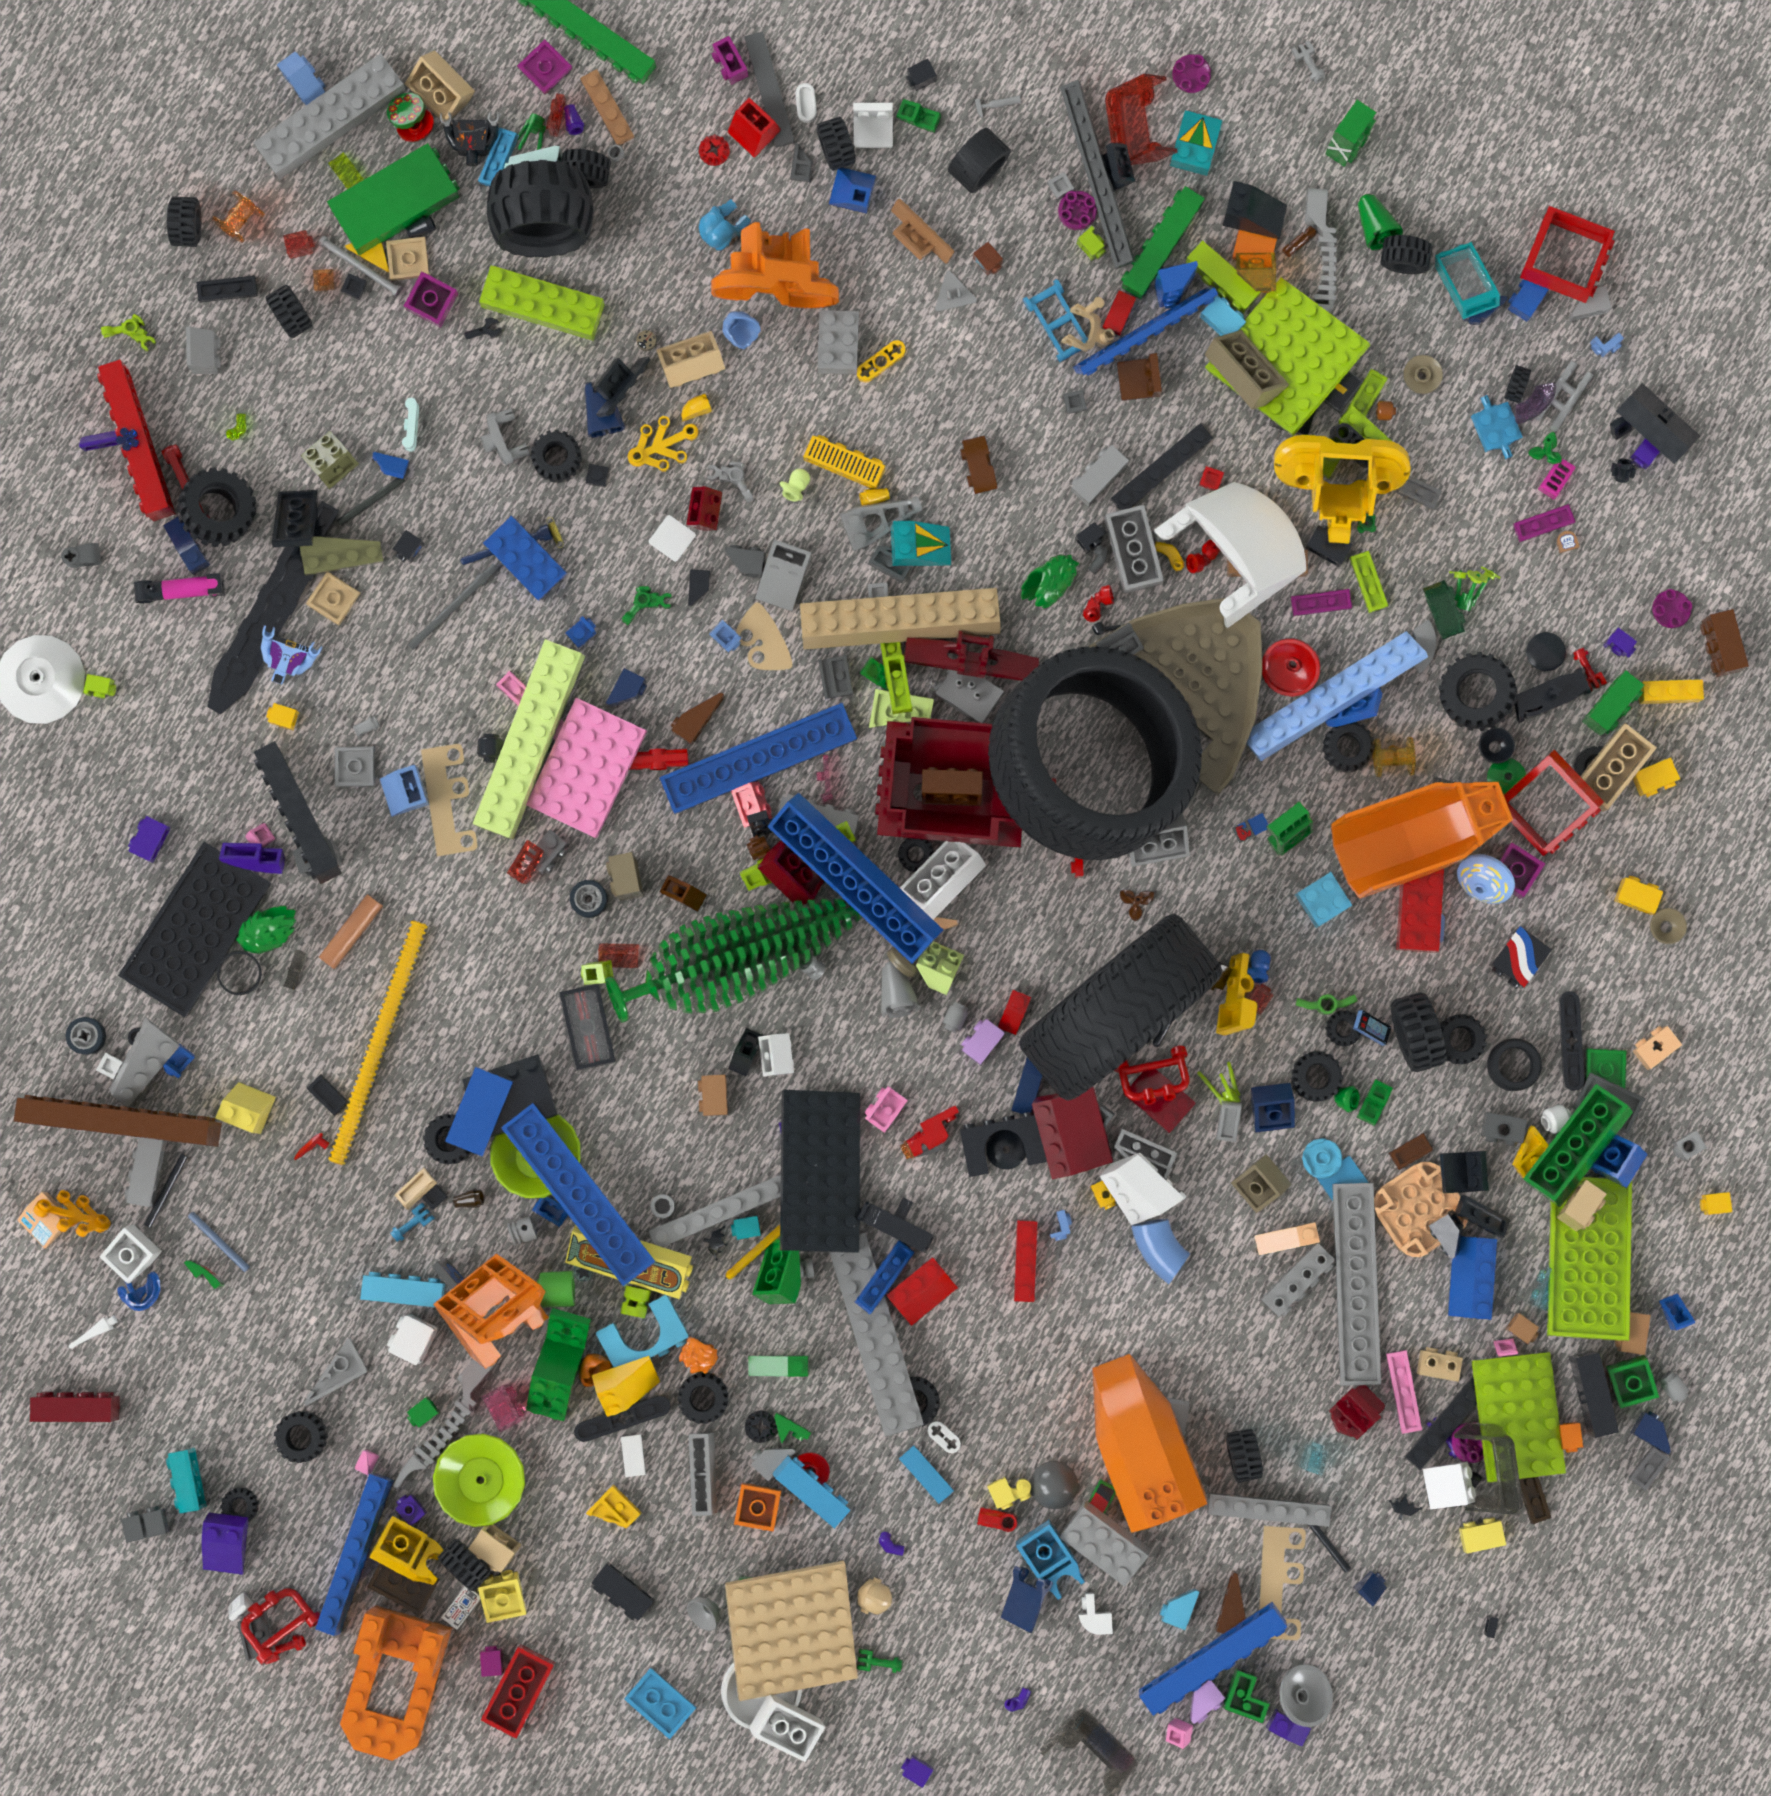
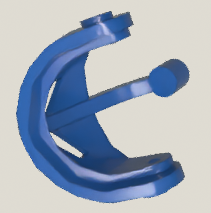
[117,1271,161,1311]

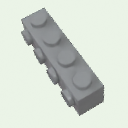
[1260,1243,1335,1317]

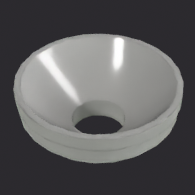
[687,1597,720,1631]

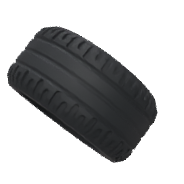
[1487,1038,1542,1091]

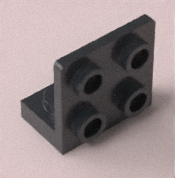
[1103,143,1135,192]
[1440,1151,1489,1193]

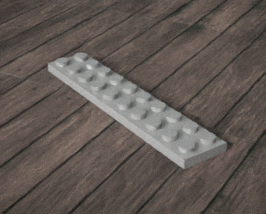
[1332,1183,1381,1386]
[830,1233,924,1437]

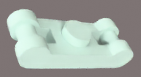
[402,398,419,452]

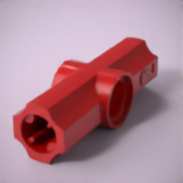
[629,748,689,770]

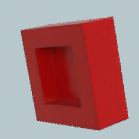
[1199,466,1224,491]

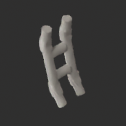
[1534,360,1594,432]

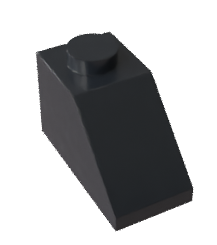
[728,1028,764,1076]

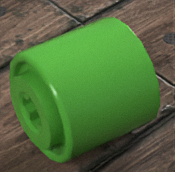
[537,1271,575,1308]

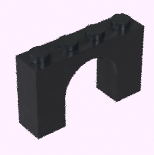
[960,1111,1047,1177]

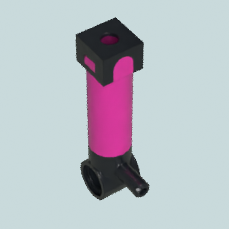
[134,573,225,604]

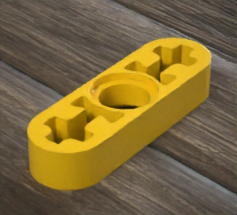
[857,340,905,383]

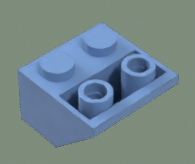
[380,765,430,817]

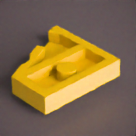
[1512,1125,1549,1178]
[586,1484,642,1528]

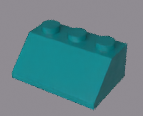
[166,1447,207,1513]

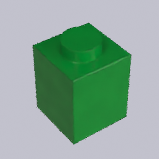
[407,1396,440,1428]

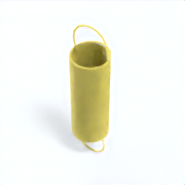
[547,517,563,548]

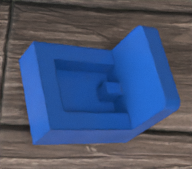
[163,1043,195,1079]

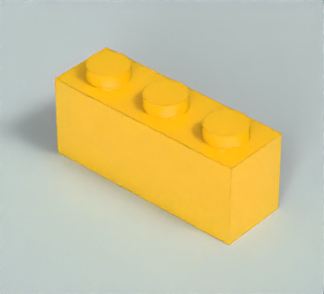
[1639,679,1704,704]

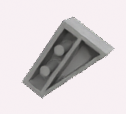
[1113,1129,1177,1180]

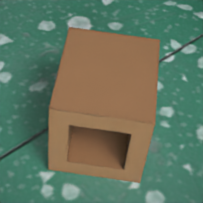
[1505,1313,1539,1344]

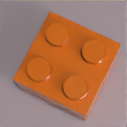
[734,1482,782,1532]

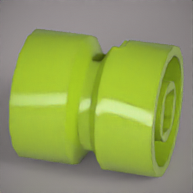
[620,1285,651,1318]

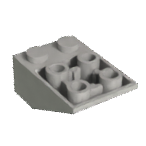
[755,540,812,611]

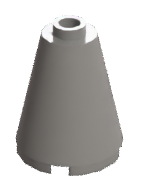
[881,961,921,1018]

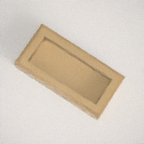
[395,1168,437,1210]

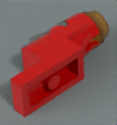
[900,1105,959,1159]

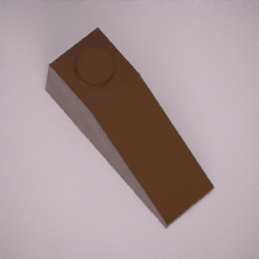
[671,692,725,746]
[1215,1571,1245,1634]

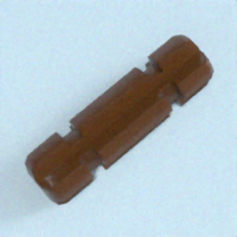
[1282,226,1317,257]

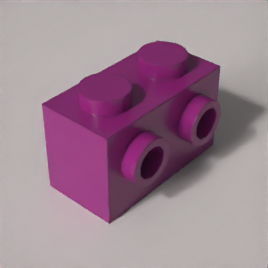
[711,36,748,85]

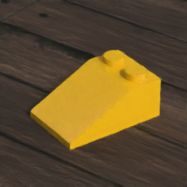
[592,1356,660,1417]

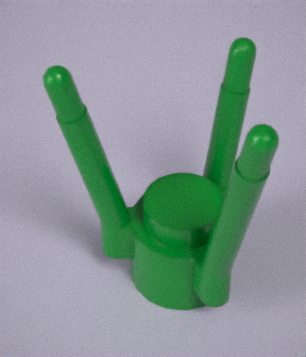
[517,113,546,150]

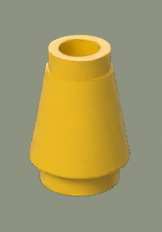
[859,488,890,505]

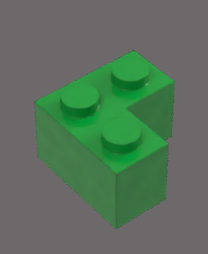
[1222,1668,1269,1723]

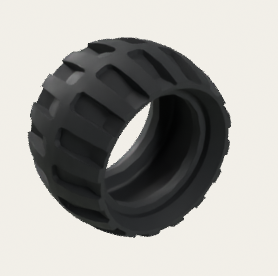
[487,160,594,258]

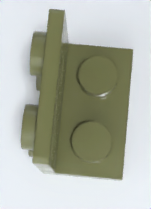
[301,431,359,489]

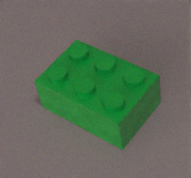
[1582,670,1644,736]

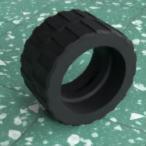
[948,128,1011,193]

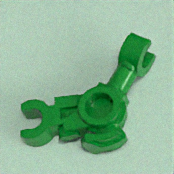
[622,586,672,626]

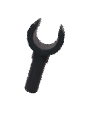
[1092,622,1121,635]

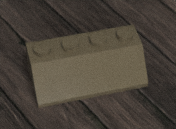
[1205,330,1289,409]

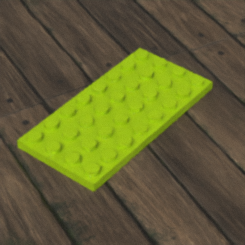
[1547,1177,1632,1341]

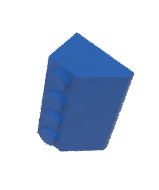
[1448,1236,1497,1320]

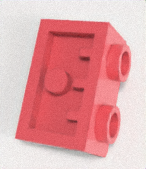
[731,782,772,828]

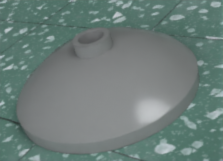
[1280,1665,1333,1727]

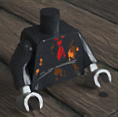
[440,111,501,166]

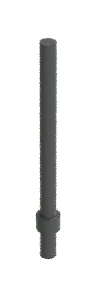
[408,563,498,650]

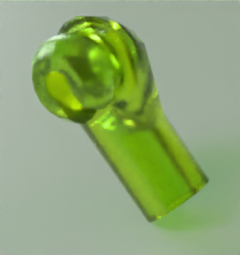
[226,414,246,441]

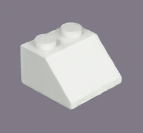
[100,1224,162,1284]

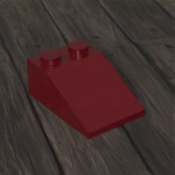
[1123,1069,1196,1133]

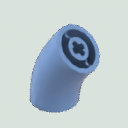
[1131,1219,1190,1284]

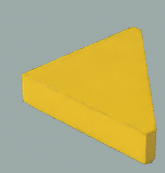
[345,242,389,272]

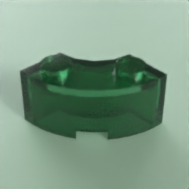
[1423,580,1466,640]

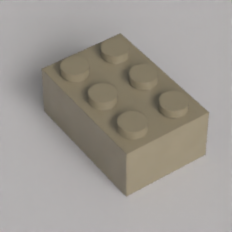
[606,852,644,901]

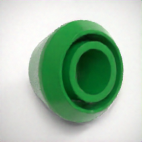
[1334,1086,1360,1113]

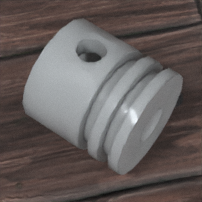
[651,1194,676,1218]
[507,1216,538,1246]

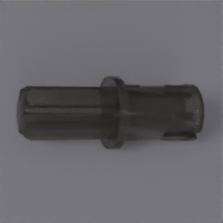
[283,950,306,990]

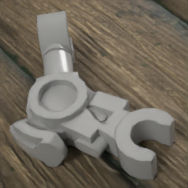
[707,461,754,503]

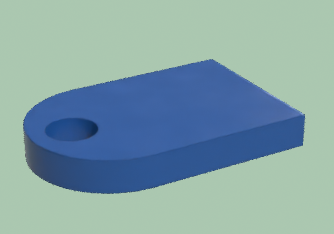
[1325,687,1383,727]

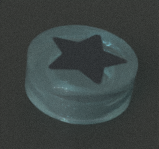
[573,1266,594,1281]

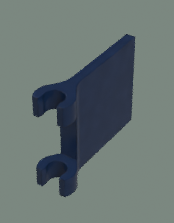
[1000,1566,1053,1633]

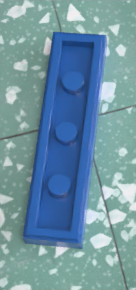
[854,1240,915,1314]

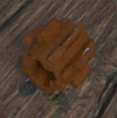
[746,835,771,860]

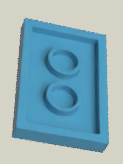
[624,1668,697,1739]

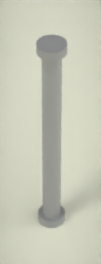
[318,235,402,297]

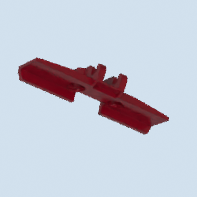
[904,631,1039,681]

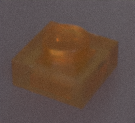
[313,269,335,291]

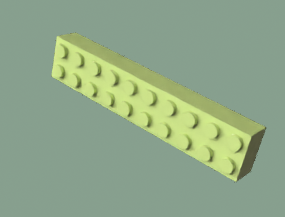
[473,639,585,840]

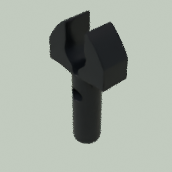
[464,317,502,340]

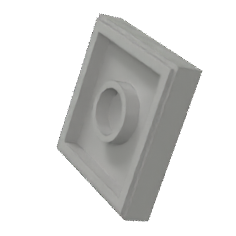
[334,746,375,787]

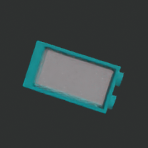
[1435,242,1500,319]

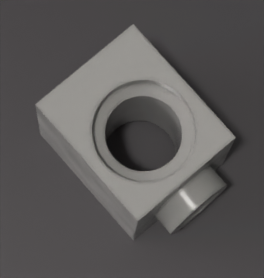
[1672,1130,1707,1160]

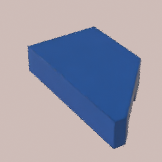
[373,452,409,479]

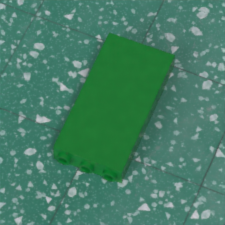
[327,143,460,255]

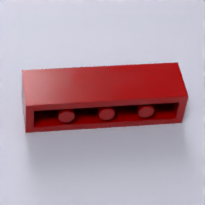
[1014,1221,1037,1302]

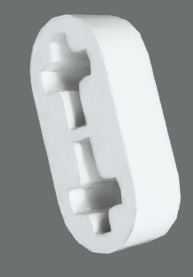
[928,1421,961,1453]

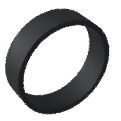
[217,951,262,995]

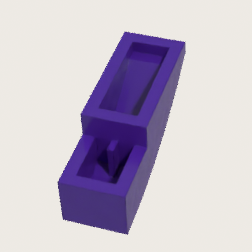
[219,843,286,874]

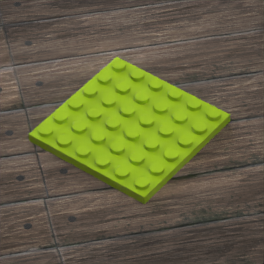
[1205,277,1370,436]

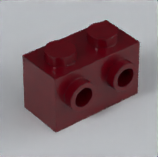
[686,486,723,531]

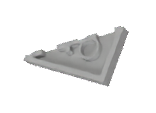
[304,1337,369,1406]

